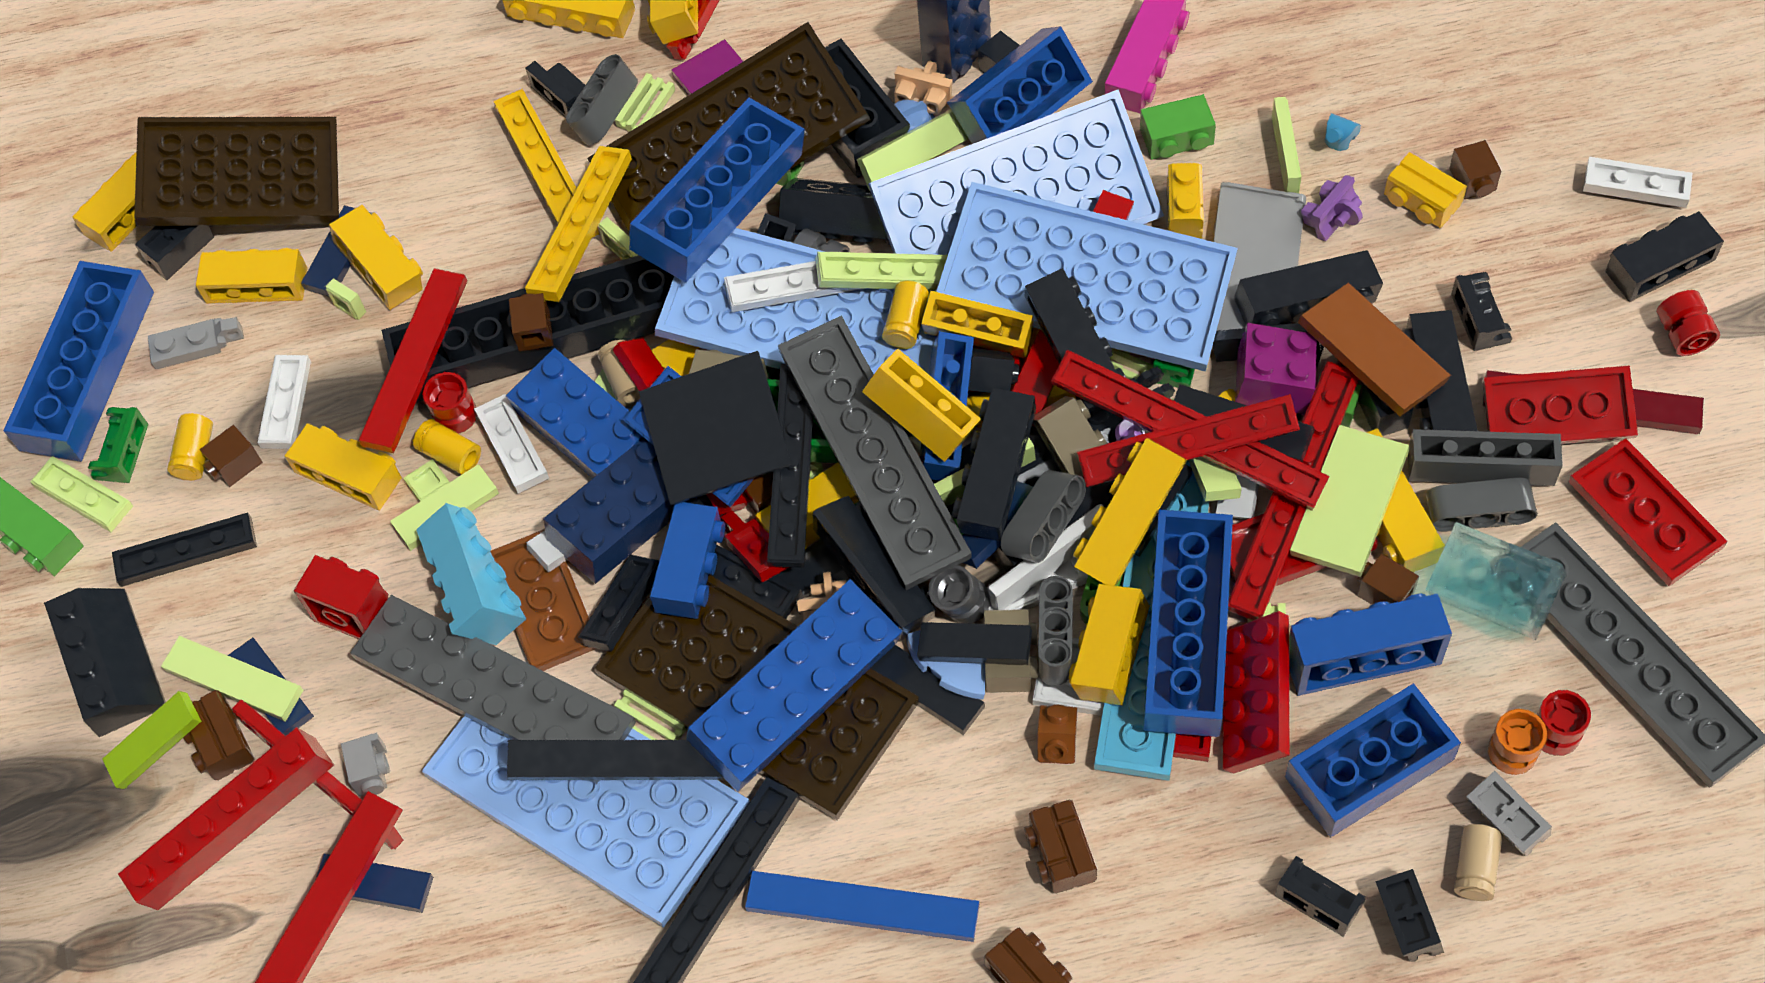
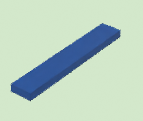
[745,871,980,942]

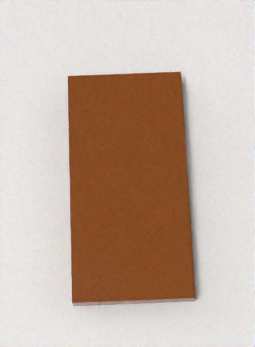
[1298,283,1451,417]
[490,529,597,671]

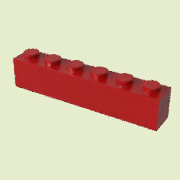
[118,727,334,910]

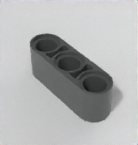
[566,54,638,145]
[1001,470,1086,563]
[1426,478,1538,532]
[1038,576,1073,686]

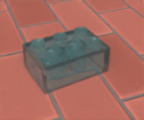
[1426,522,1566,640]

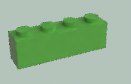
[0,477,84,577]

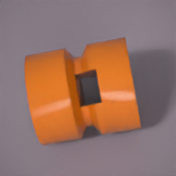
[1488,709,1547,775]

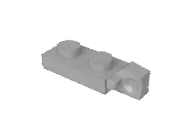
[148,317,244,369]

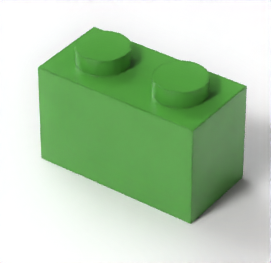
[1140,94,1216,160]

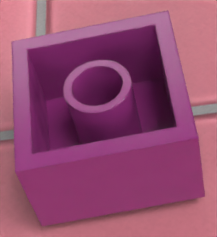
[1235,323,1317,415]

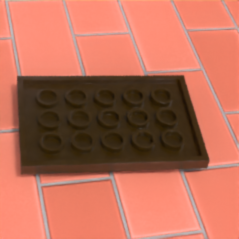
[134,117,339,226]

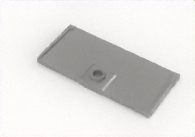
[1213,182,1306,331]

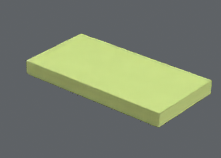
[1290,425,1409,577]

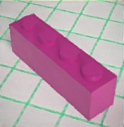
[1105,0,1190,114]

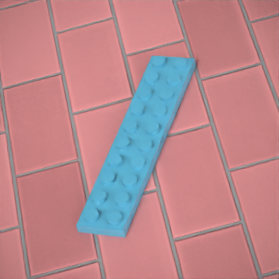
[1094,460,1210,781]

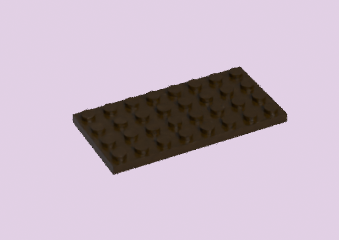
[587,22,870,234]
[595,575,919,821]

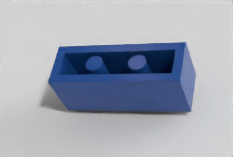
[650,502,725,619]

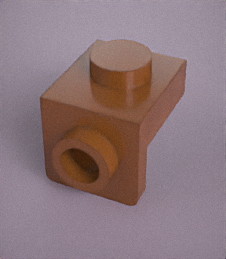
[1037,705,1077,764]

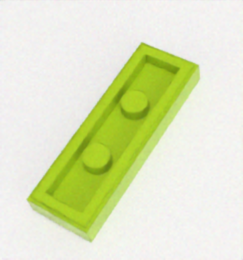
[102,691,201,789]

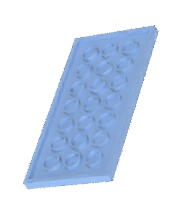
[868,89,1164,255]
[936,181,1238,372]
[655,228,937,374]
[422,716,750,928]

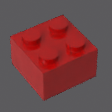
[294,555,389,640]

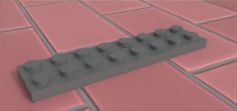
[778,315,972,590]
[1499,522,1765,788]
[350,595,636,784]

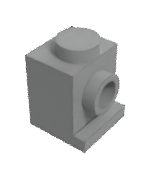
[341,732,390,796]

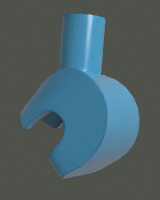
[1325,113,1361,151]

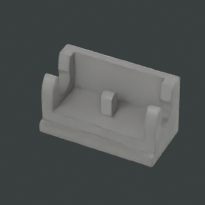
[1466,771,1552,856]

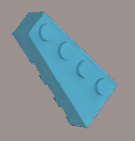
[416,503,526,645]

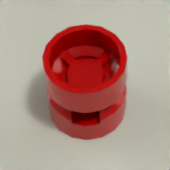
[1656,290,1720,356]
[423,372,477,434]
[1537,690,1591,756]

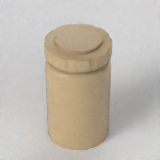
[598,340,640,407]
[1454,824,1503,901]

